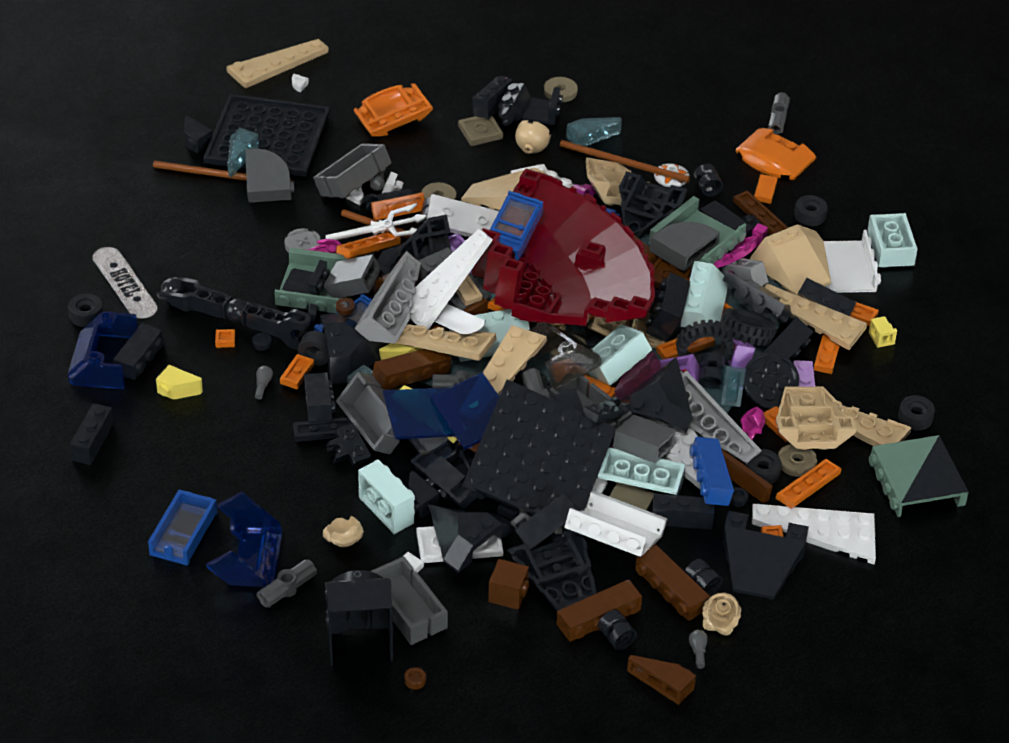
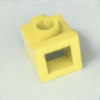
[869,317,897,348]

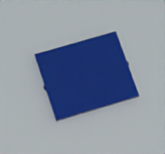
[430,372,499,450]
[383,387,465,439]

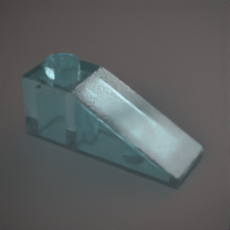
[566,117,622,146]
[228,128,259,177]

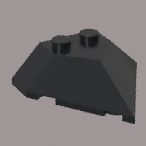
[619,171,688,237]
[383,214,451,280]
[320,313,390,385]
[620,357,693,434]
[428,505,515,573]

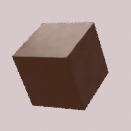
[488,559,529,610]

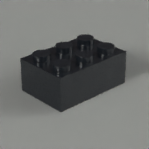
[645,272,691,342]

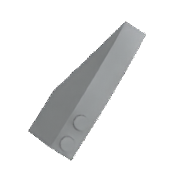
[355,251,421,344]
[682,371,762,464]

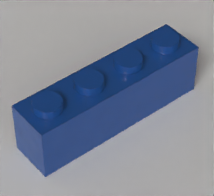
[689,437,734,506]

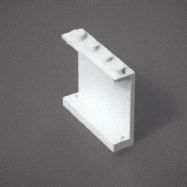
[824,230,881,293]
[564,491,667,557]

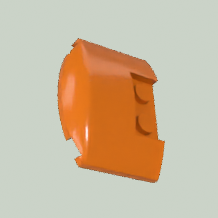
[354,84,433,136]
[736,128,816,180]

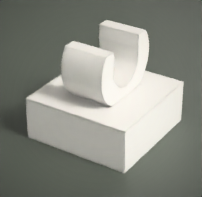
[382,172,403,193]

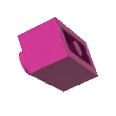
[752,223,768,249]

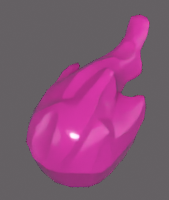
[306,239,342,254]
[741,407,766,440]

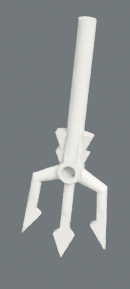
[326,203,427,240]

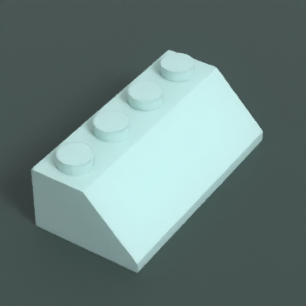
[681,261,728,327]
[449,309,530,362]
[598,447,685,495]

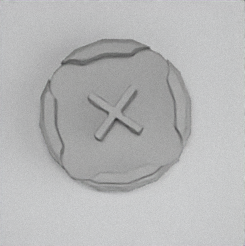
[285,228,321,253]

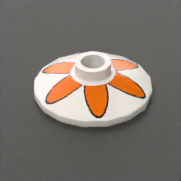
[654,164,689,187]

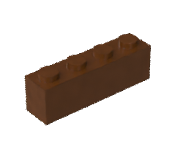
[372,349,452,390]
[635,545,710,621]
[556,579,642,642]

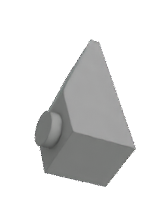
[718,258,768,286]

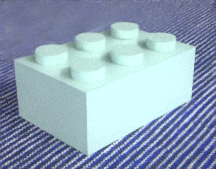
[867,213,917,267]
[580,324,652,385]
[358,460,415,534]

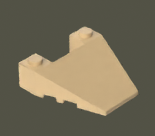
[461,168,545,210]

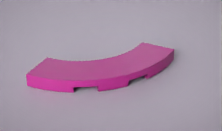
[713,236,759,268]

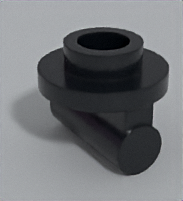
[742,214,761,229]

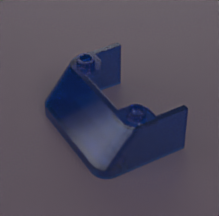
[68,312,138,389]
[206,492,282,587]

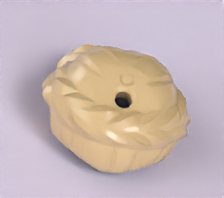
[322,516,364,547]
[703,593,741,635]

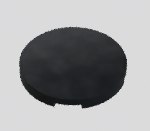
[742,352,800,409]

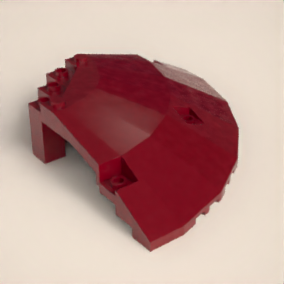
[471,168,655,326]

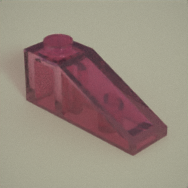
[614,352,662,401]

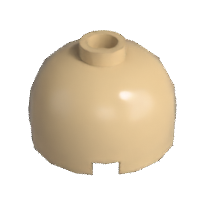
[515,120,551,153]

